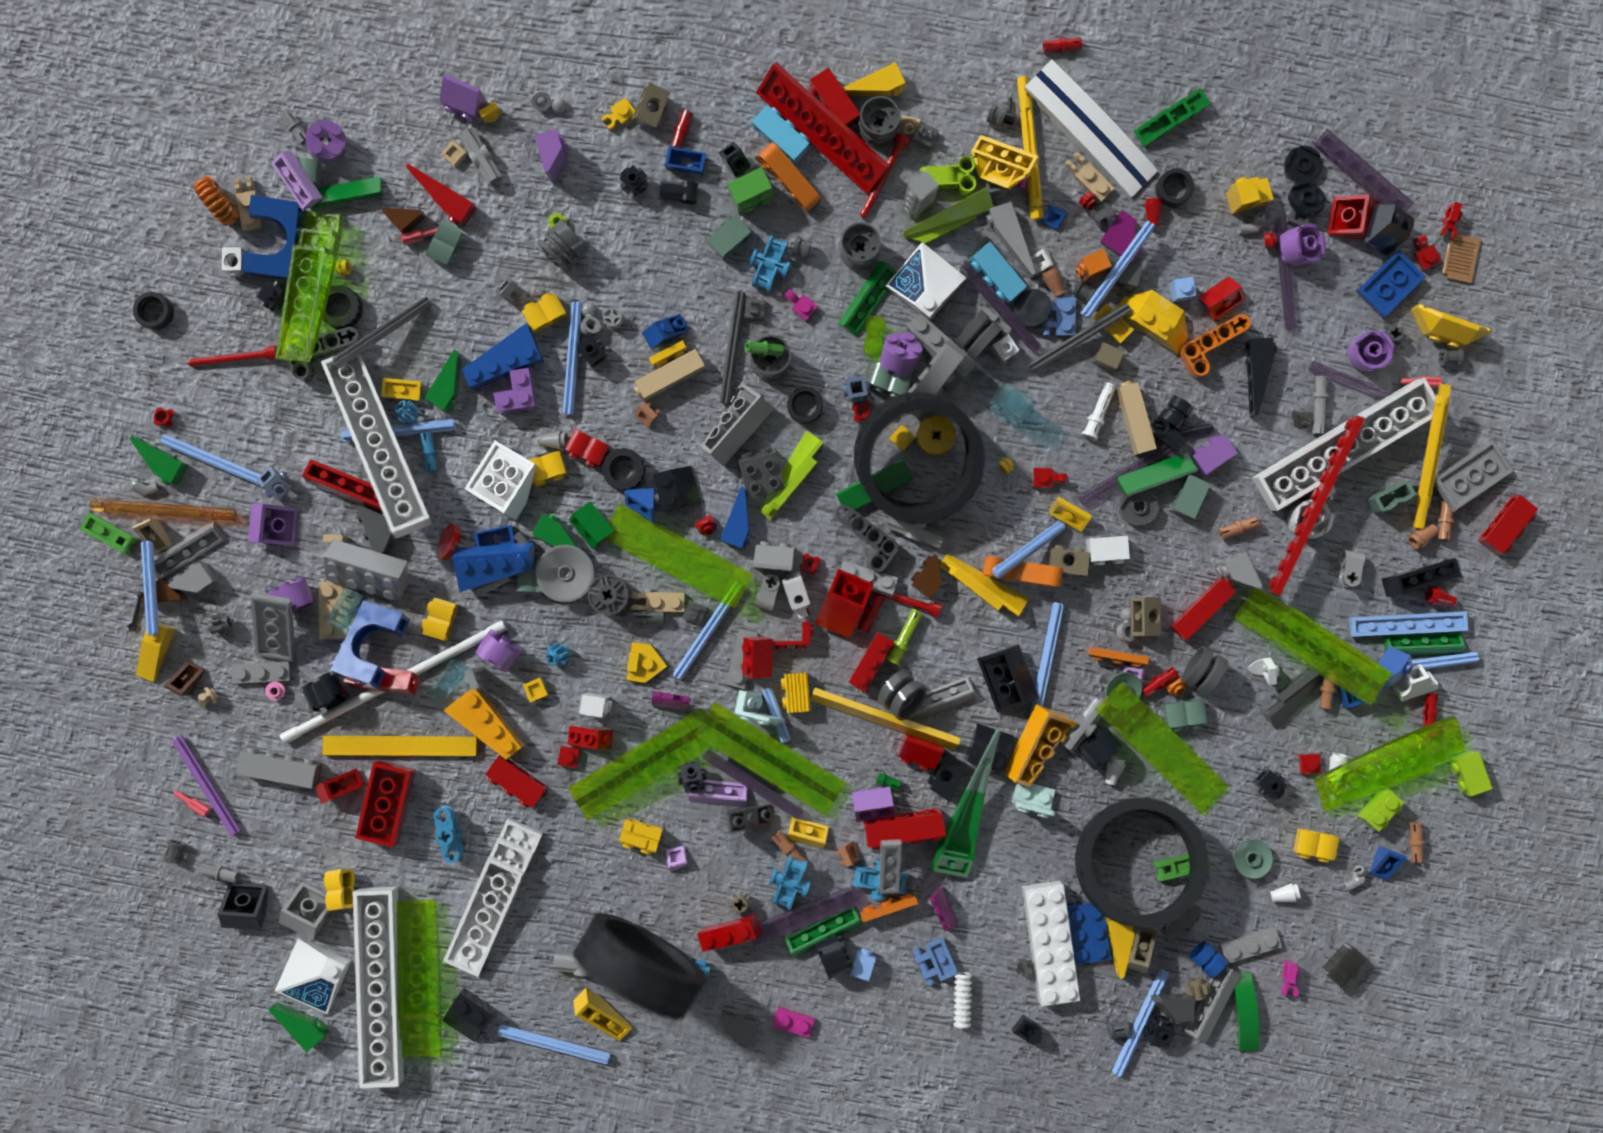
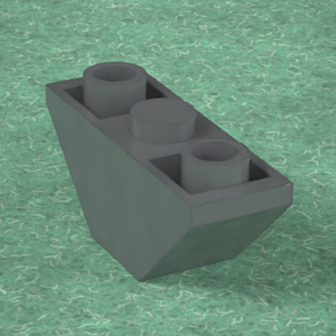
[356,505,395,555]
[726,804,773,833]

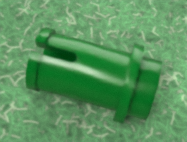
[875,772,901,792]

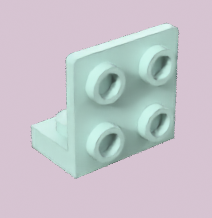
[735,690,785,726]
[1011,783,1055,818]

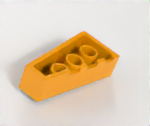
[443,688,525,760]
[1004,704,1077,787]

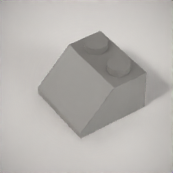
[753,541,794,572]
[1215,552,1263,589]
[279,882,330,940]

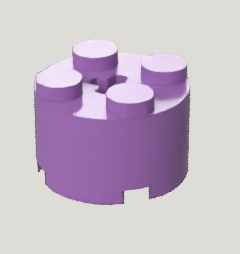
[306,120,346,164]
[1280,223,1326,267]
[1347,330,1394,372]
[879,332,922,376]
[268,577,315,613]
[476,629,523,673]

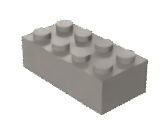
[324,539,408,601]

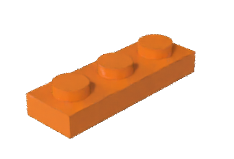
[1088,647,1149,667]
[860,892,918,922]

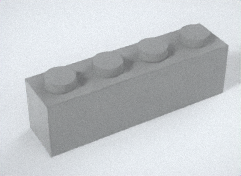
[236,747,322,789]

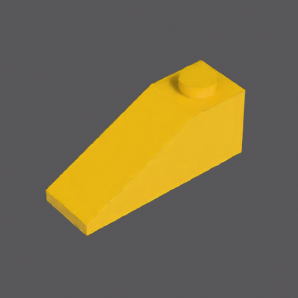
[844,62,906,97]
[136,622,176,682]
[1105,917,1136,979]
[573,988,632,1042]

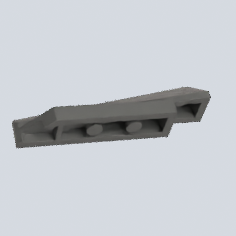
[1262,650,1338,729]

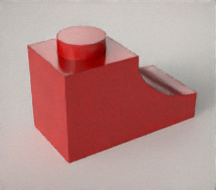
[314,768,364,804]

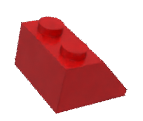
[1327,195,1380,240]
[897,733,944,771]

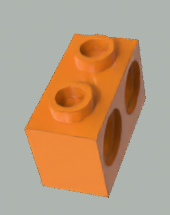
[1075,248,1112,283]

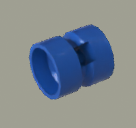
[1189,940,1227,978]

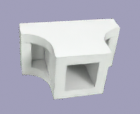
[1393,664,1439,701]

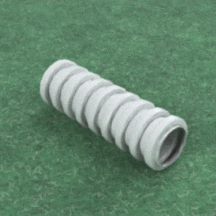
[954,972,972,1029]

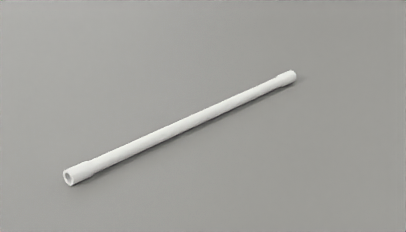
[280,620,508,744]

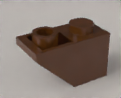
[911,554,942,599]

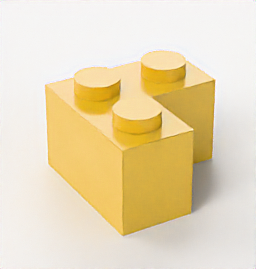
[1226,177,1274,214]

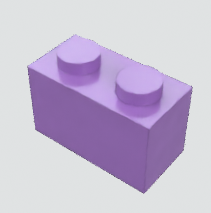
[1190,434,1238,476]
[852,787,895,822]

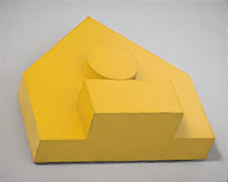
[627,642,667,683]

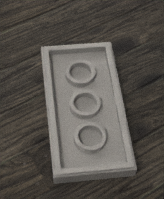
[1434,440,1514,512]
[250,592,296,662]

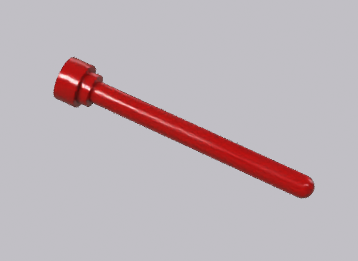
[860,133,911,219]
[188,345,280,367]
[870,591,942,619]

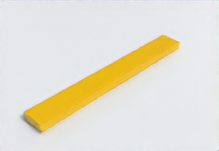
[810,688,960,750]
[322,735,478,756]

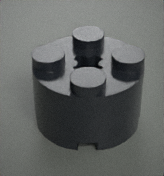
[302,672,349,714]
[1078,727,1123,771]
[814,934,854,980]

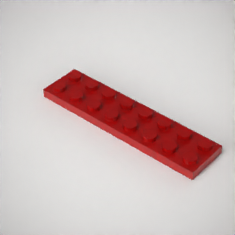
[755,62,890,194]

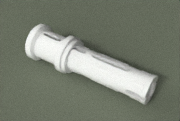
[1081,382,1116,441]

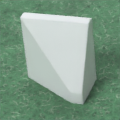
[1031,248,1053,275]

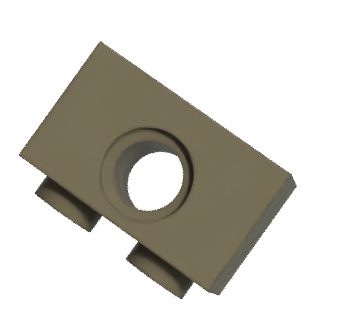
[631,82,670,130]
[1047,545,1090,576]
[1130,597,1161,636]
[1127,927,1157,974]

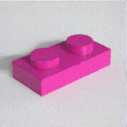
[772,1006,815,1038]

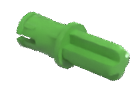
[745,341,784,357]

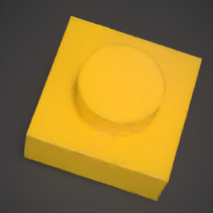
[478,102,502,123]
[889,425,916,452]
[523,677,549,702]

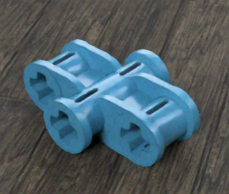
[749,235,791,293]
[434,805,463,863]
[769,855,811,910]
[851,858,909,901]

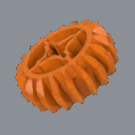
[193,176,240,226]

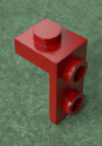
[773,621,814,649]
[567,726,613,749]

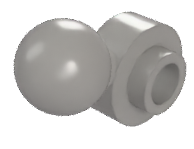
[531,90,567,113]
[580,303,601,337]
[1117,608,1136,643]

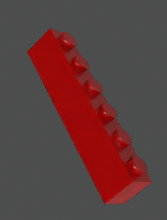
[302,459,384,514]

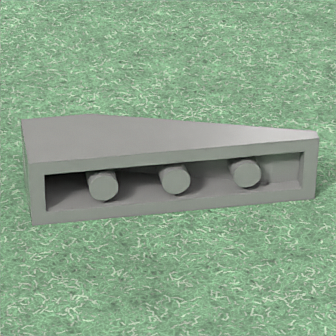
[986,202,1036,279]

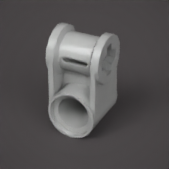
[1338,550,1365,588]
[754,573,780,611]

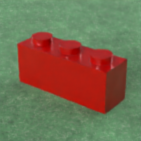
[808,67,860,128]
[1477,495,1538,555]
[848,632,894,692]
[485,755,548,808]
[697,914,762,952]

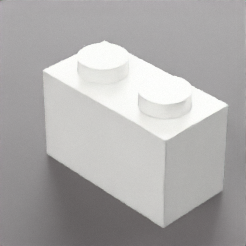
[1086,536,1130,566]
[579,692,612,718]

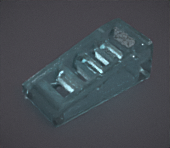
[326,587,363,632]
[429,658,469,701]

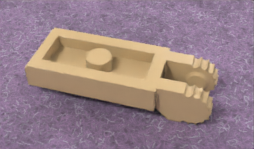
[1065,152,1115,203]
[234,176,263,232]
[631,592,685,612]

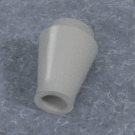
[539,431,569,450]

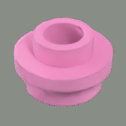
[266,681,286,701]

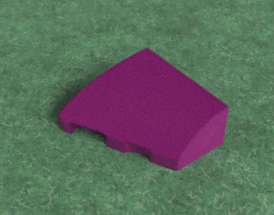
[652,691,691,712]
[929,887,958,932]

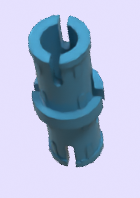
[420,432,438,472]

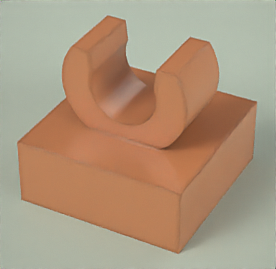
[634,402,660,428]
[835,841,861,867]

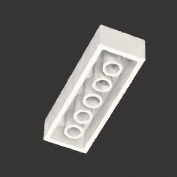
[1022,881,1080,1006]

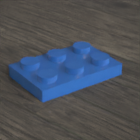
[1356,250,1426,318]
[1066,902,1111,965]

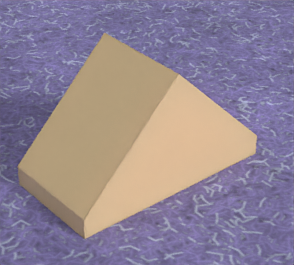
[132,518,172,554]

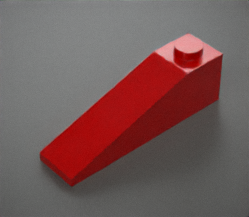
[406,163,476,226]

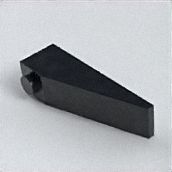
[1245,337,1277,417]
[1381,558,1461,597]

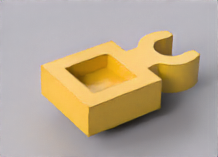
[601,98,635,131]

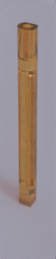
[89,498,237,522]

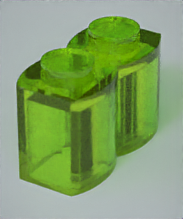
[863,315,885,358]

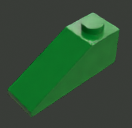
[424,349,461,412]
[130,436,189,486]
[532,513,579,548]
[268,1002,329,1053]

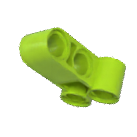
[920,156,976,196]

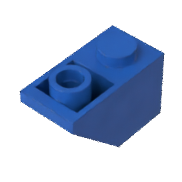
[642,314,689,349]

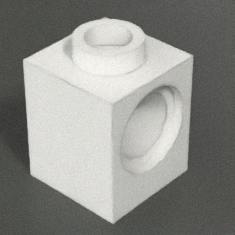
[222,247,247,277]
[990,334,1019,364]

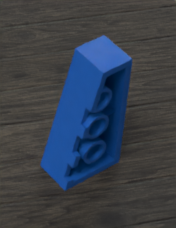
[462,323,544,390]
[452,542,536,592]

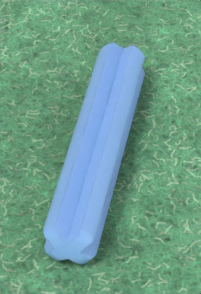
[763,687,790,743]

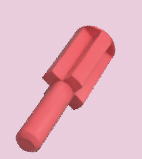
[401,228,437,245]
[1400,377,1442,389]
[174,790,211,818]

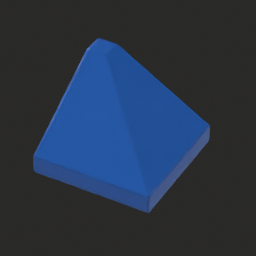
[1041,205,1067,231]

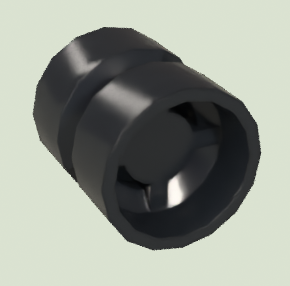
[1158,395,1194,431]

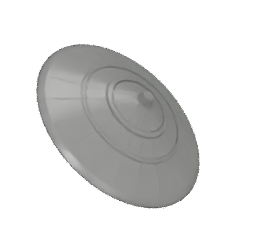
[536,545,594,602]

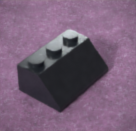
[977,644,1039,713]

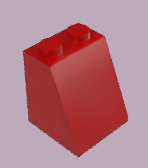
[815,568,874,639]

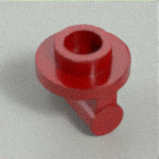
[695,514,717,536]

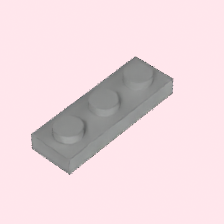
[841,561,898,597]
[726,629,758,689]
[231,661,292,684]
[464,667,490,690]
[879,840,902,893]
[1219,927,1282,964]

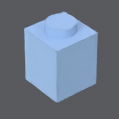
[1169,277,1196,303]
[850,948,876,981]

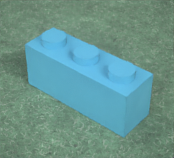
[752,105,809,165]
[969,242,1027,303]

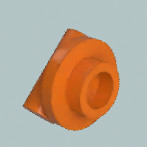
[1165,676,1187,697]

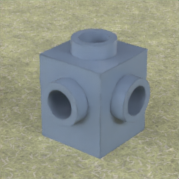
[842,375,871,404]
[257,466,292,500]

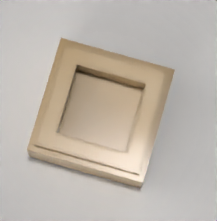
[441,140,468,168]
[323,534,348,543]

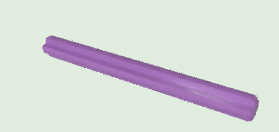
[172,735,241,836]

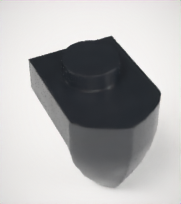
[1011,1015,1042,1045]

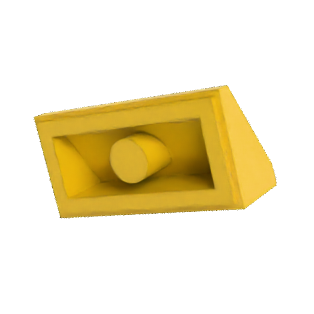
[787,817,829,849]

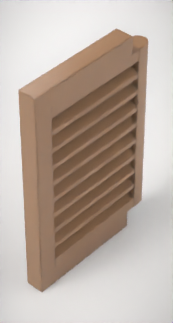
[1442,234,1481,284]

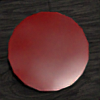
[436,523,461,561]

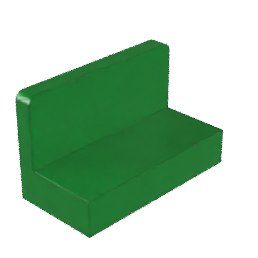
[569,502,614,549]

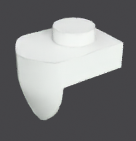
[1247,657,1279,685]

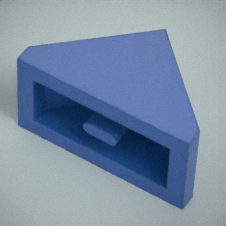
[624,488,656,523]
[1370,846,1407,881]

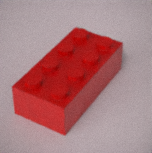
[355,760,416,847]
[863,808,946,850]

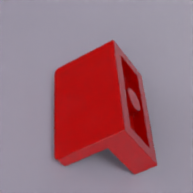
[1198,277,1246,321]

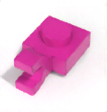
[784,289,818,322]
[1281,960,1299,997]

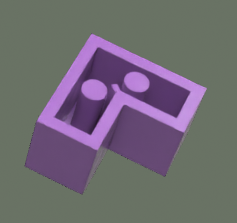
[493,368,538,414]

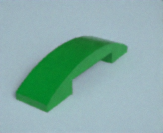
[1233,972,1259,1052]

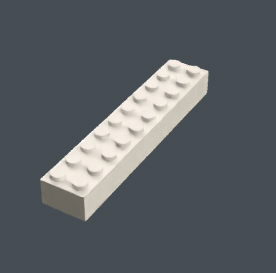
[321,354,432,539]
[1252,378,1436,511]
[353,886,404,1088]

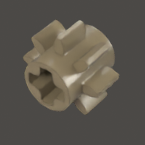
[728,891,753,916]
[1185,977,1211,1000]

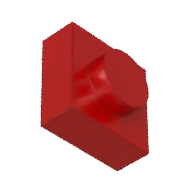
[557,745,580,768]
[1299,753,1321,774]

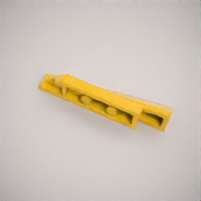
[939,554,1029,616]

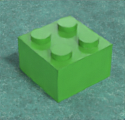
[727,167,773,214]

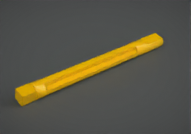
[1017,76,1044,221]
[1413,384,1451,529]

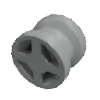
[603,307,623,329]

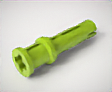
[885,609,923,666]

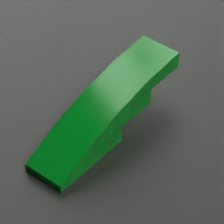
[1134,87,1211,147]

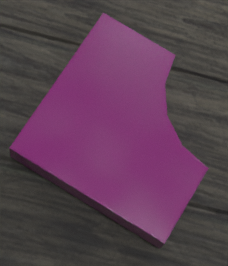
[1099,210,1142,261]

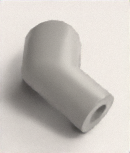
[1239,213,1266,234]
[130,478,161,496]
[1343,865,1366,892]

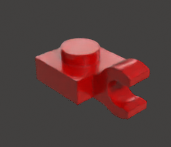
[1440,202,1462,239]
[1413,234,1442,271]
[1033,468,1067,488]

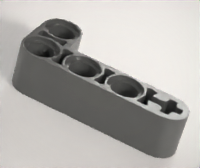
[286,327,363,382]
[832,504,898,572]

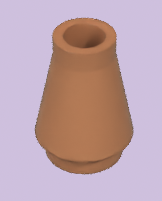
[1042,267,1065,297]
[1408,524,1439,549]

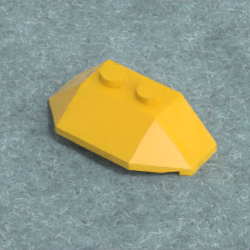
[971,135,1040,190]
[1116,290,1188,354]
[1411,304,1492,349]

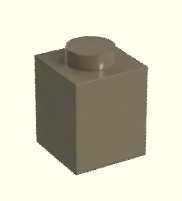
[1092,342,1125,372]

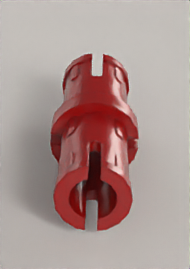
[1042,37,1082,53]
[670,110,694,149]
[858,594,885,633]
[1142,667,1179,698]
[1422,693,1439,733]

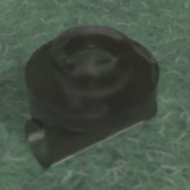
[1292,412,1314,429]
[1016,959,1034,980]

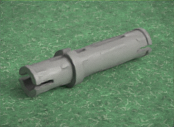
[1312,376,1328,434]

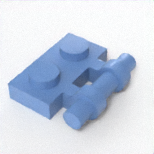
[1041,297,1076,336]
[913,937,958,986]

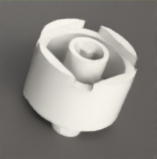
[1288,499,1333,539]

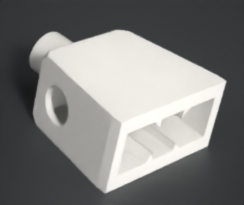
[781,571,810,618]

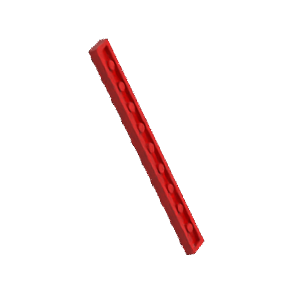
[1269,415,1365,596]

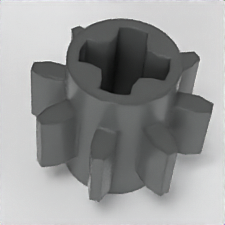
[1383,323,1406,346]
[208,613,233,637]

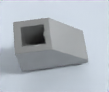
[168,562,219,593]

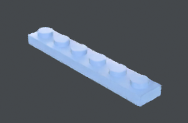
[1349,611,1468,637]

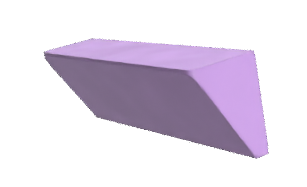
[271,151,322,211]
[689,780,748,807]

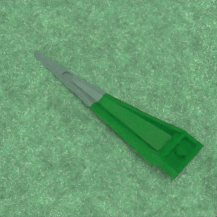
[931,728,1000,877]

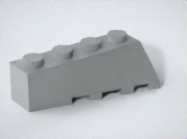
[903,171,939,220]
[906,313,977,395]
[907,340,967,417]
[701,382,774,466]

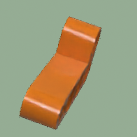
[755,142,822,213]
[1179,314,1251,379]
[982,556,1063,587]

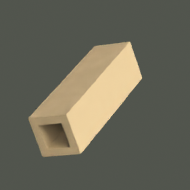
[634,349,705,401]
[1116,381,1157,456]

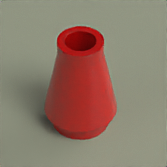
[1144,198,1163,226]
[1425,586,1457,607]

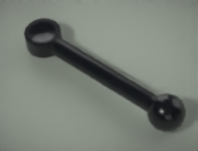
[128,592,144,631]

